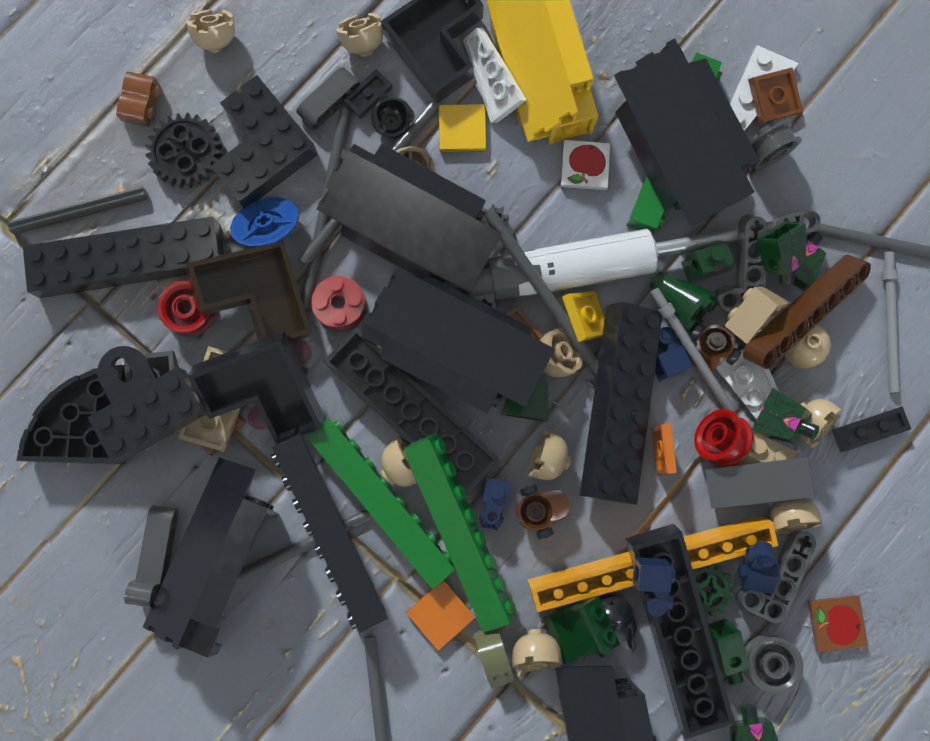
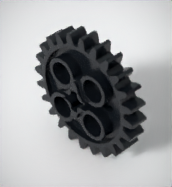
[145,113,223,189]

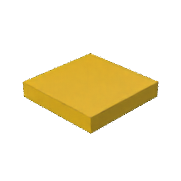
[439,104,486,152]
[562,291,605,342]

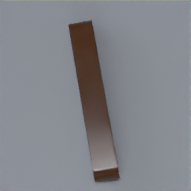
[743,255,871,369]

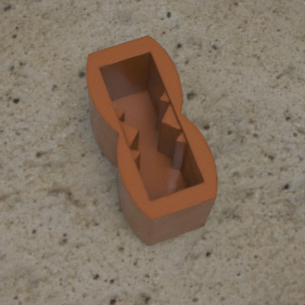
[116,71,161,126]

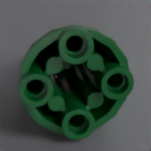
[649,272,719,332]

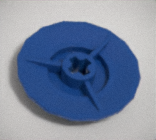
[230,197,299,248]

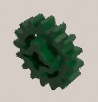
[693,564,735,617]

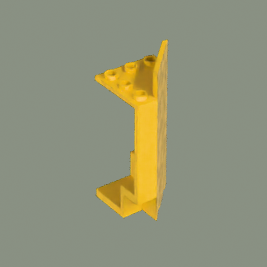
[486,0,598,145]

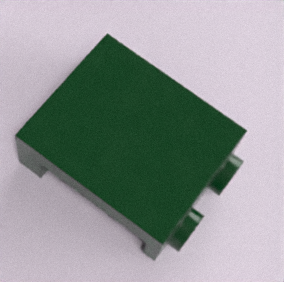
[543,596,620,664]

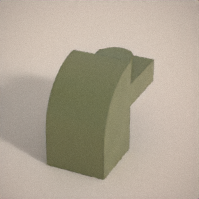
[473,628,515,689]

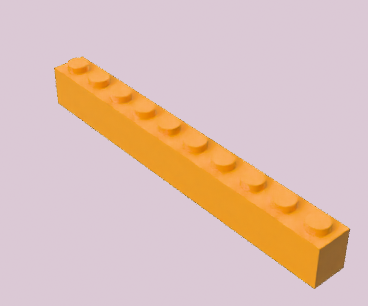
[527,515,778,612]

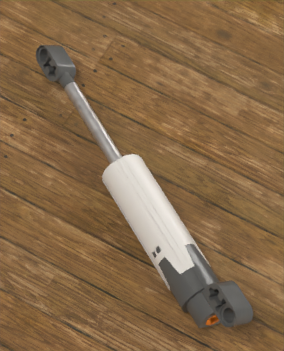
[469,210,821,308]

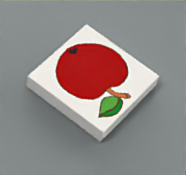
[561,140,610,190]

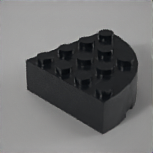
[16,365,126,464]

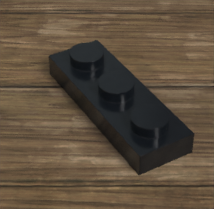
[832,406,911,452]

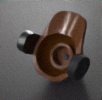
[689,323,742,371]
[517,484,570,540]

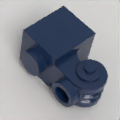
[655,327,693,382]
[479,477,511,530]
[738,542,780,594]
[633,557,676,617]

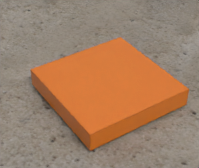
[652,423,677,475]
[406,580,476,651]

